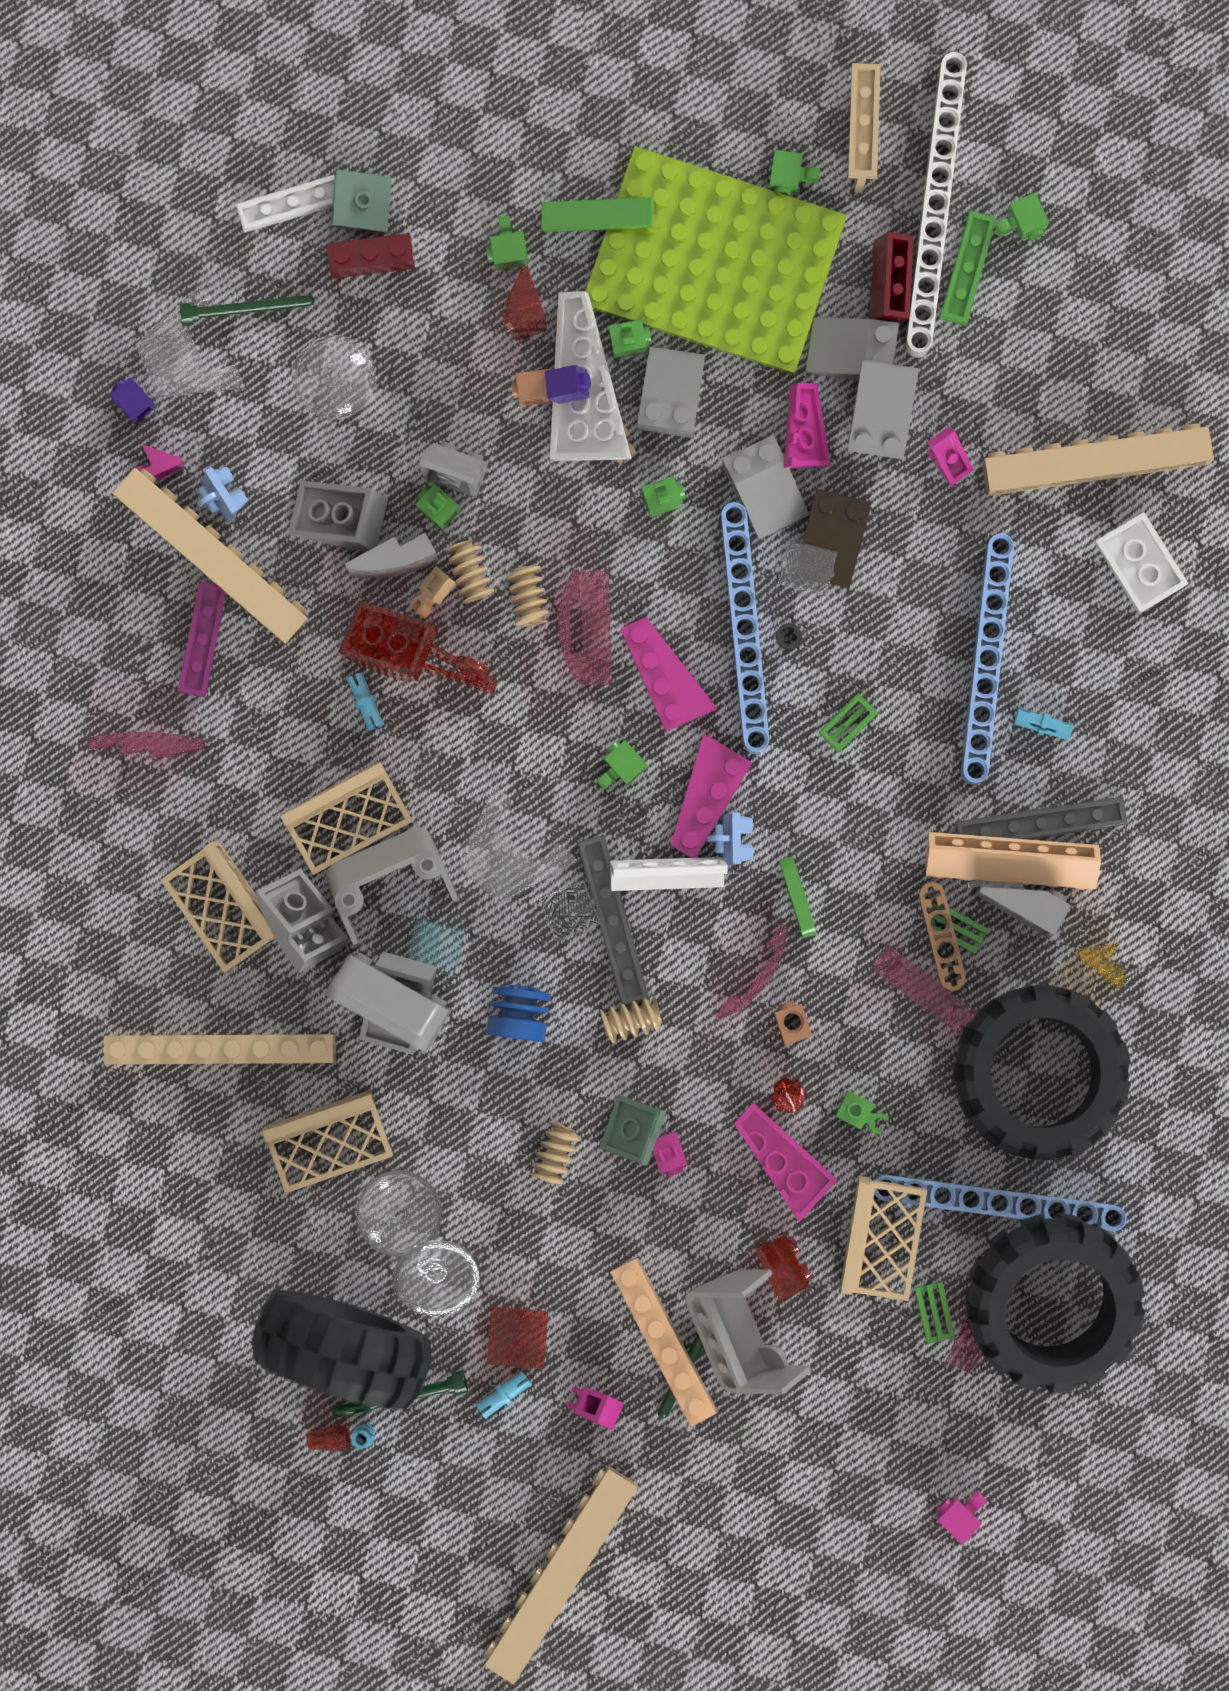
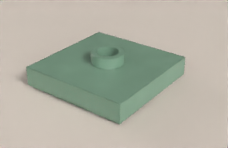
[331,169,392,234]
[599,1095,666,1166]

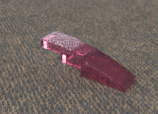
[87,732,209,761]

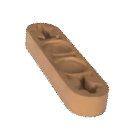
[919,882,966,991]

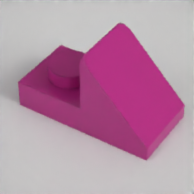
[926,426,974,486]
[131,445,185,482]

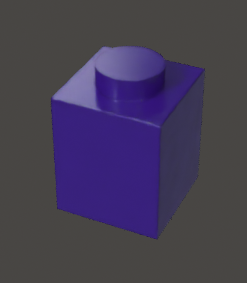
[545,365,591,404]
[109,377,157,425]

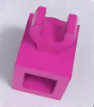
[653,1132,687,1177]
[565,1387,624,1430]
[935,1490,987,1545]

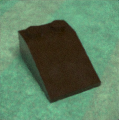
[795,489,872,589]

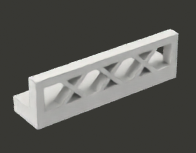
[610,857,727,891]

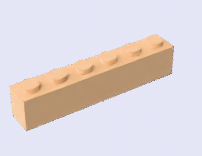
[925,832,1101,890]
[610,1258,718,1427]

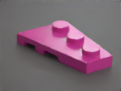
[784,383,831,468]

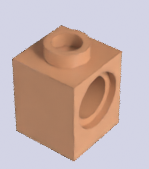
[511,369,553,406]
[773,1000,812,1045]

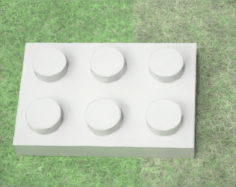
[1094,512,1189,614]

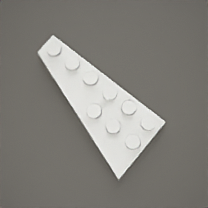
[550,291,632,461]

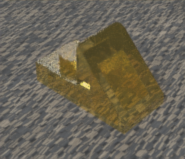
[1073,943,1129,989]

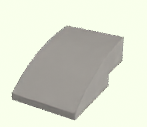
[345,533,439,579]
[255,869,348,973]

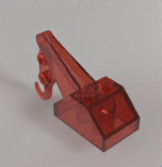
[338,601,499,694]

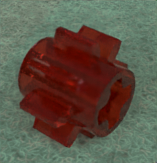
[770,1078,808,1113]

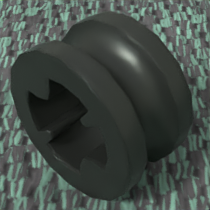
[776,623,802,650]

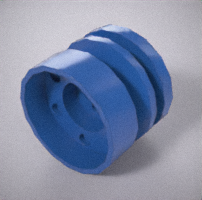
[486,984,551,1042]

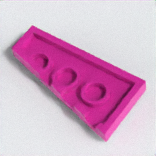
[620,617,717,732]
[670,734,752,858]
[734,1103,837,1222]

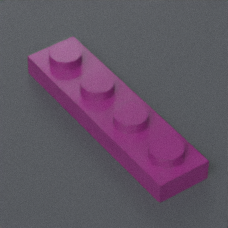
[177,581,226,698]

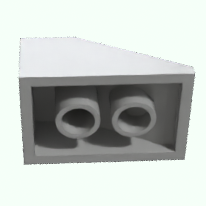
[805,317,899,381]
[637,347,705,438]
[848,360,919,459]
[722,435,809,540]
[419,442,488,498]
[288,481,388,551]
[974,887,1071,937]
[359,951,437,1055]

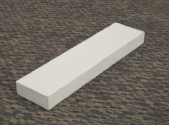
[236,175,335,233]

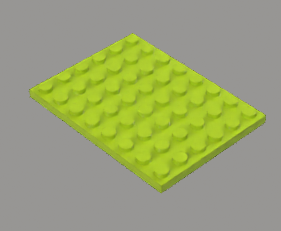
[586,146,847,375]

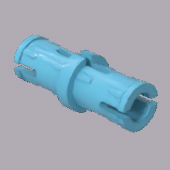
[346,672,384,731]
[1014,707,1073,741]
[475,1370,532,1419]
[352,1424,375,1449]

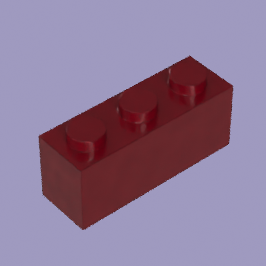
[870,232,914,324]
[326,233,416,279]

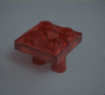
[487,1306,549,1369]

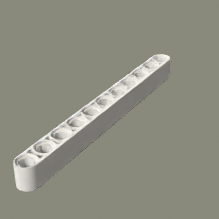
[905,52,967,358]

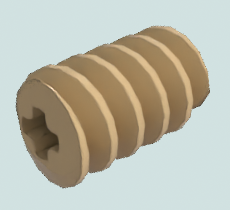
[445,540,494,603]
[507,565,549,627]
[600,996,662,1043]
[529,1121,581,1184]

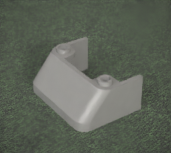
[326,827,460,947]
[324,952,453,1051]
[685,1269,812,1395]

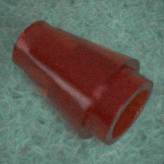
[307,1423,351,1452]

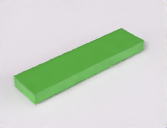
[541,197,654,232]
[939,211,997,326]

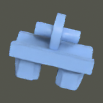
[197,467,248,522]
[707,812,753,865]

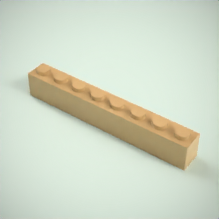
[982,424,1214,496]
[113,468,308,645]
[104,1034,336,1064]
[484,1466,638,1685]

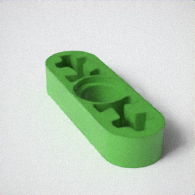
[779,856,817,939]

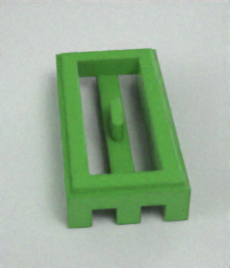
[818,693,878,753]
[925,904,989,954]
[914,1281,955,1344]

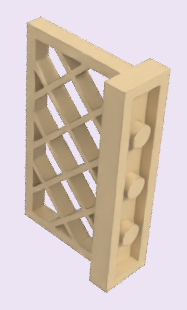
[848,63,881,193]
[280,761,413,875]
[161,841,275,973]
[262,1089,393,1194]
[840,1176,927,1301]

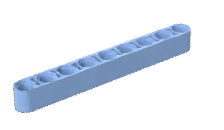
[721,502,769,754]
[961,533,1014,785]
[874,1175,1127,1231]

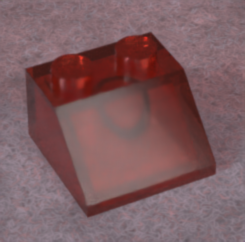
[502,266,547,341]
[754,1233,812,1303]

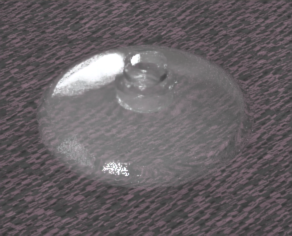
[292,335,376,420]
[356,1170,442,1257]
[393,1240,479,1316]

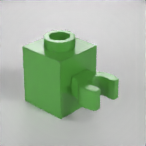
[769,150,820,196]
[994,192,1049,241]
[486,215,528,271]
[609,320,651,359]
[641,476,686,518]
[416,484,461,531]
[597,740,648,790]
[834,1091,889,1135]

